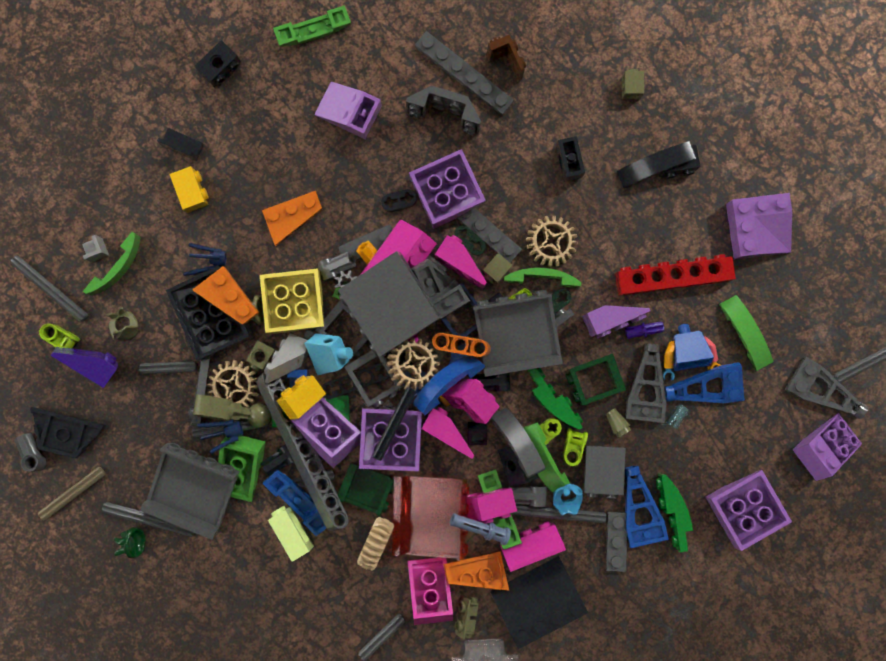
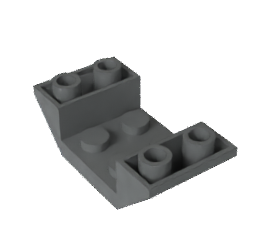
[406,85,481,135]

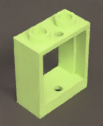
[268,506,314,562]

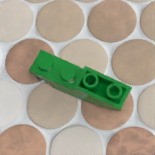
[527,368,583,430]
[656,473,693,552]

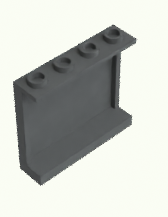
[338,251,442,357]
[473,290,563,377]
[140,443,240,540]

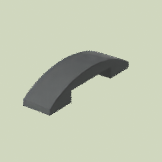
[490,408,545,478]

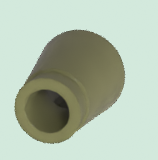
[606,408,631,438]

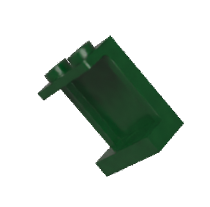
[338,462,396,516]

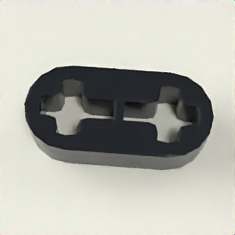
[381,189,417,212]

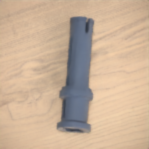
[450,513,511,545]

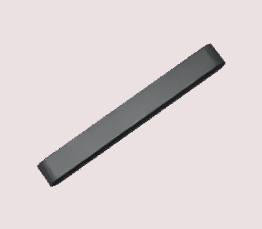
[256,373,349,532]

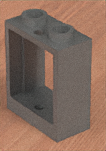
[315,300,371,360]
[345,351,402,408]

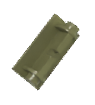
[454,595,479,639]

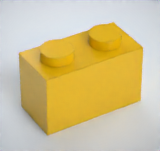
[170,166,209,213]
[277,375,326,419]

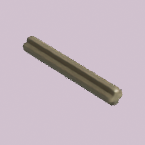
[38,467,106,521]

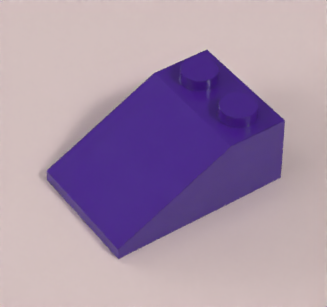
[51,347,118,388]

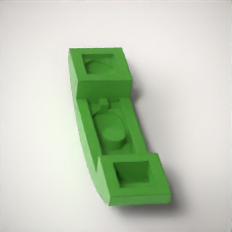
[273,5,351,47]
[83,232,141,296]
[503,268,581,288]
[719,295,773,371]
[523,422,570,493]
[478,469,522,550]

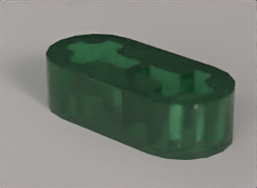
[454,225,486,256]
[552,289,572,314]

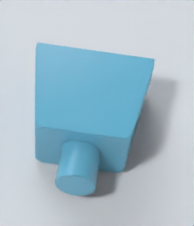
[304,334,353,375]

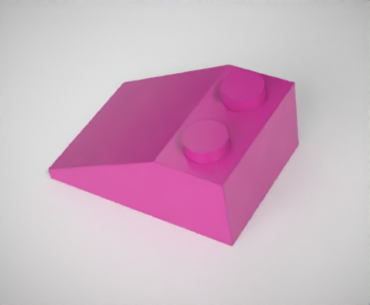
[435,235,487,290]
[421,407,474,459]
[408,557,453,625]

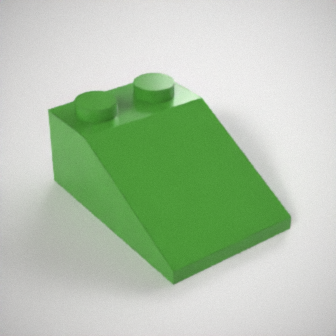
[218,436,266,502]

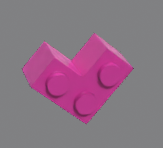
[442,378,500,424]
[462,488,517,524]

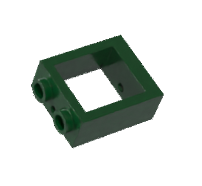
[566,354,626,406]

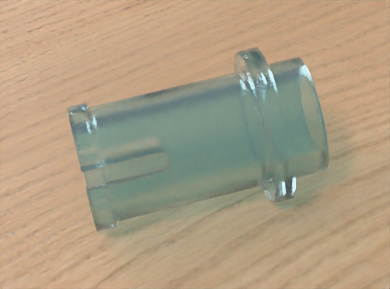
[667,404,689,429]

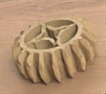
[526,216,578,267]
[386,338,440,390]
[207,360,259,408]
[357,517,394,571]

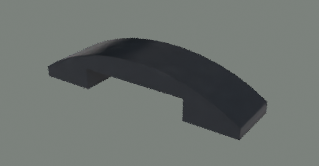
[617,141,696,189]

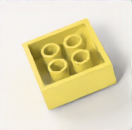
[260,269,324,334]

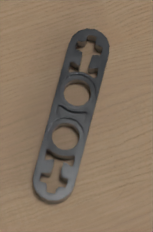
[322,363,392,399]

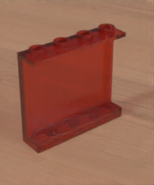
[392,475,470,561]

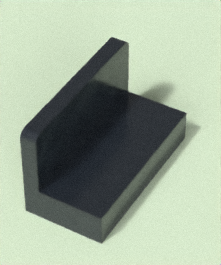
[157,128,204,161]

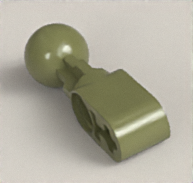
[193,395,272,428]

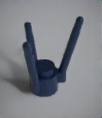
[183,243,227,276]
[197,420,243,453]

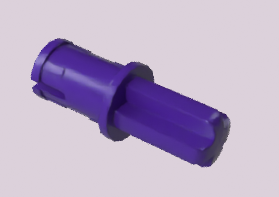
[625,321,664,339]

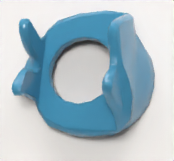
[553,484,583,515]

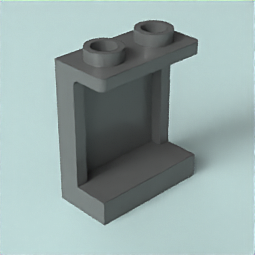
[582,445,626,498]

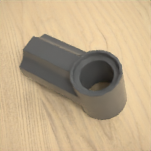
[317,251,357,282]
[14,433,46,472]
[509,486,547,507]

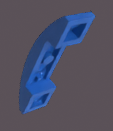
[413,356,485,415]
[263,470,326,536]

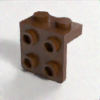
[486,35,526,81]

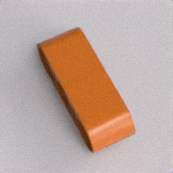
[432,333,491,358]

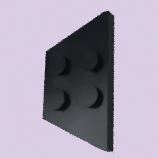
[30,407,105,459]

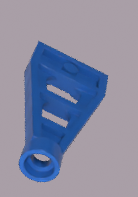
[664,362,744,403]
[624,465,669,548]

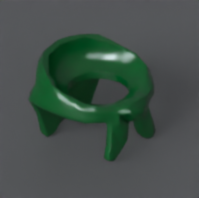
[114,527,146,559]

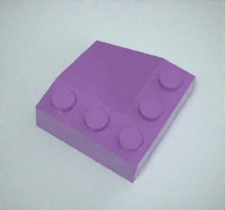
[409,149,486,229]
[726,193,792,260]
[359,408,422,471]
[706,470,792,551]

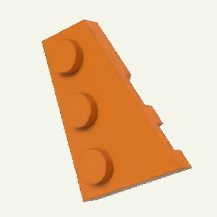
[262,191,323,246]
[193,266,259,325]
[443,551,509,591]

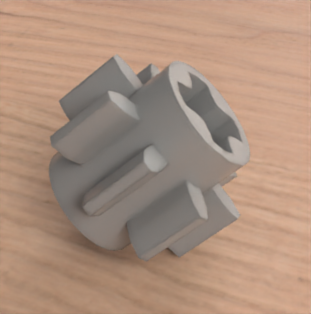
[335,271,357,288]

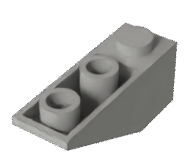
[264,333,308,384]

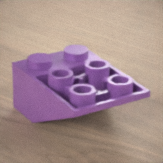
[314,82,382,139]
[582,305,650,339]
[793,413,862,481]

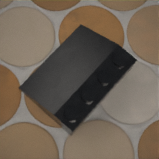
[166,266,255,361]
[490,556,588,649]

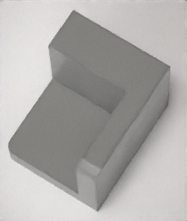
[82,235,109,263]

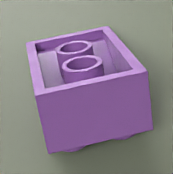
[291,397,361,468]

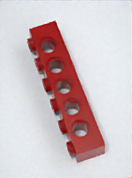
[615,254,736,296]

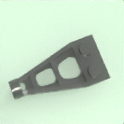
[625,343,666,423]
[187,356,212,428]
[785,357,868,419]

